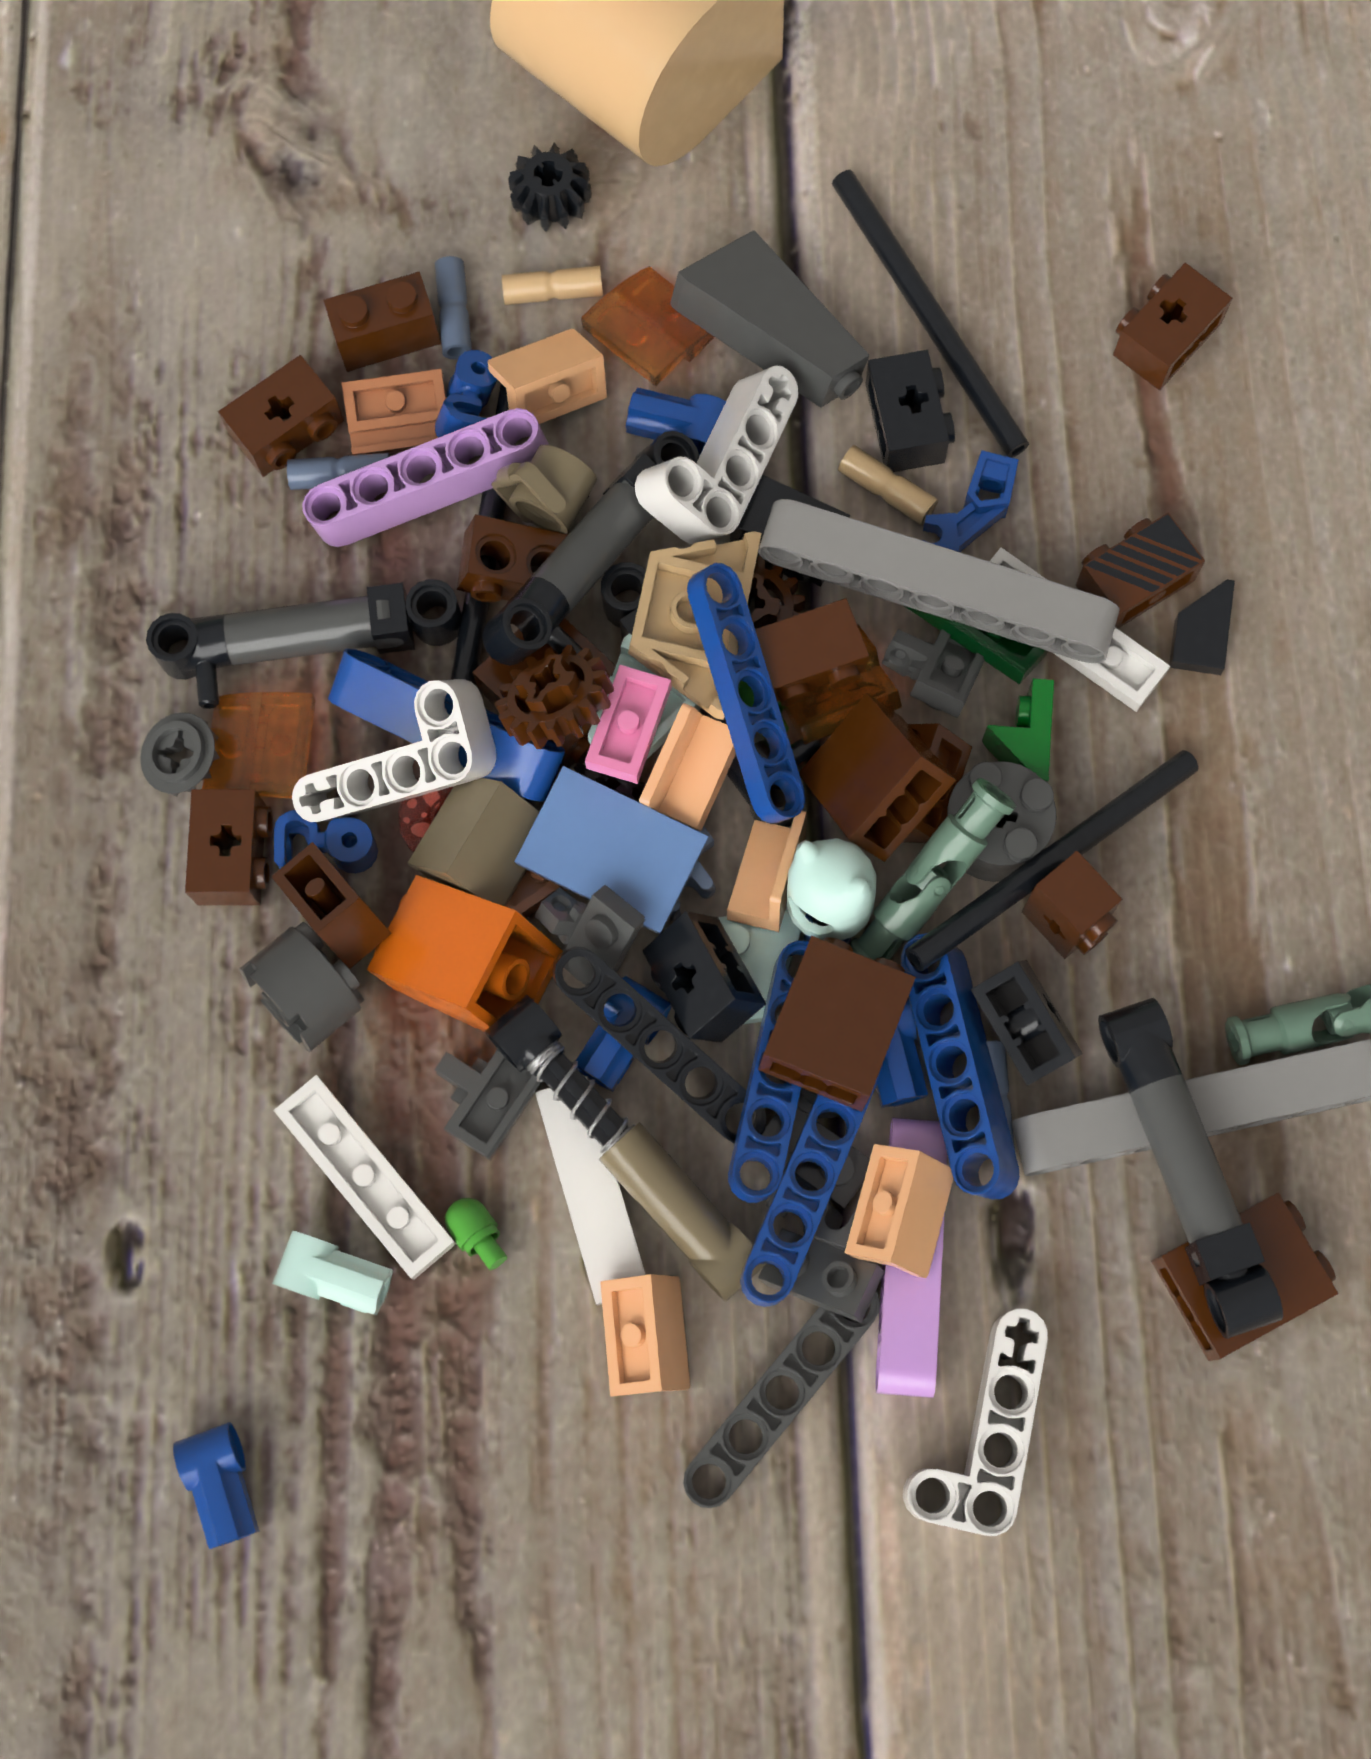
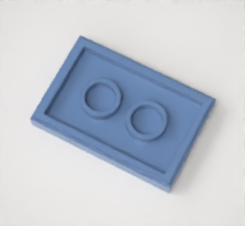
[514,766,709,935]

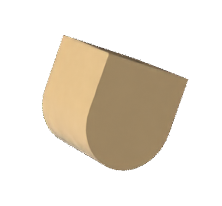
[490,0,784,166]

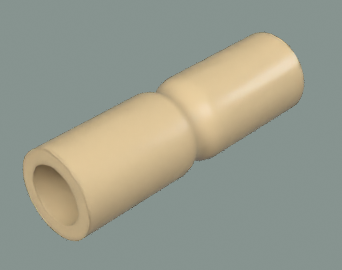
[502,266,603,305]
[838,445,939,526]

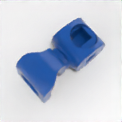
[435,350,497,438]
[274,810,378,874]

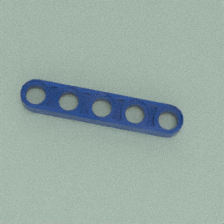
[687,563,805,824]
[728,940,809,1203]
[740,1074,879,1307]

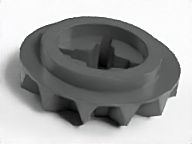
[140,713,220,796]

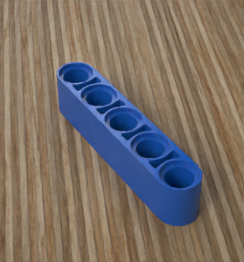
[328,648,565,802]
[901,933,1020,1200]

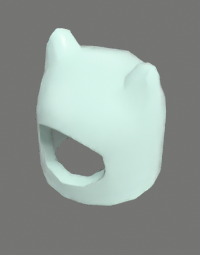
[787,838,877,940]

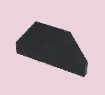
[1169,579,1235,675]

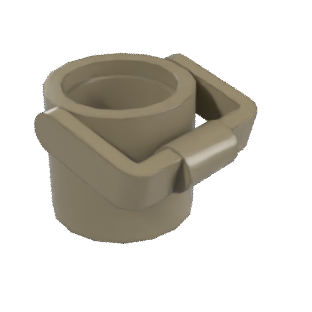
[491,445,597,534]

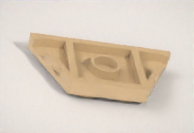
[628,531,762,720]

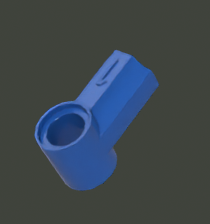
[626,387,726,457]
[576,976,672,1092]
[876,999,928,1108]
[173,1422,260,1549]

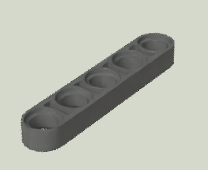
[683,1292,880,1508]

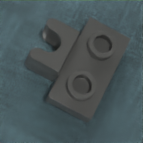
[758,1201,884,1323]

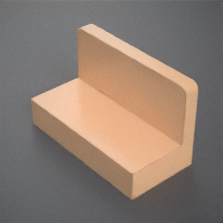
[487,329,607,424]
[639,703,736,831]
[727,811,807,932]
[844,1144,954,1278]
[600,1274,690,1397]

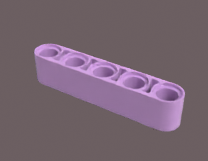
[302,408,549,547]
[875,1118,947,1398]

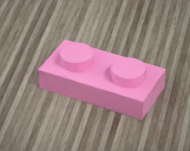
[585,665,672,784]

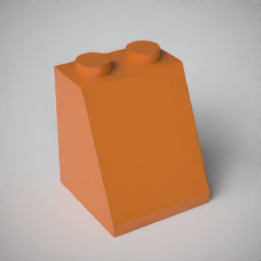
[366,875,563,1032]

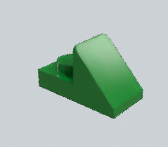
[982,678,1054,782]

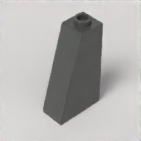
[670,230,870,408]

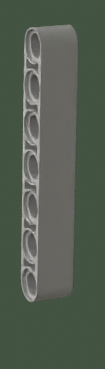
[758,499,1120,663]
[1011,1039,1371,1176]

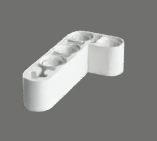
[635,366,798,544]
[292,679,497,822]
[903,1309,1048,1536]

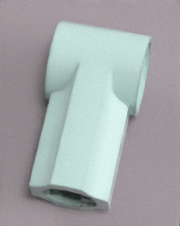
[272,1230,393,1316]

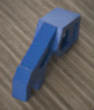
[920,450,1019,552]

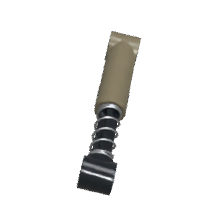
[484,995,767,1302]

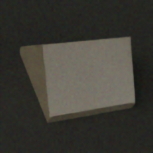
[407,778,540,906]

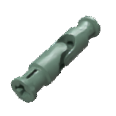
[849,777,1016,960]
[1225,984,1371,1065]

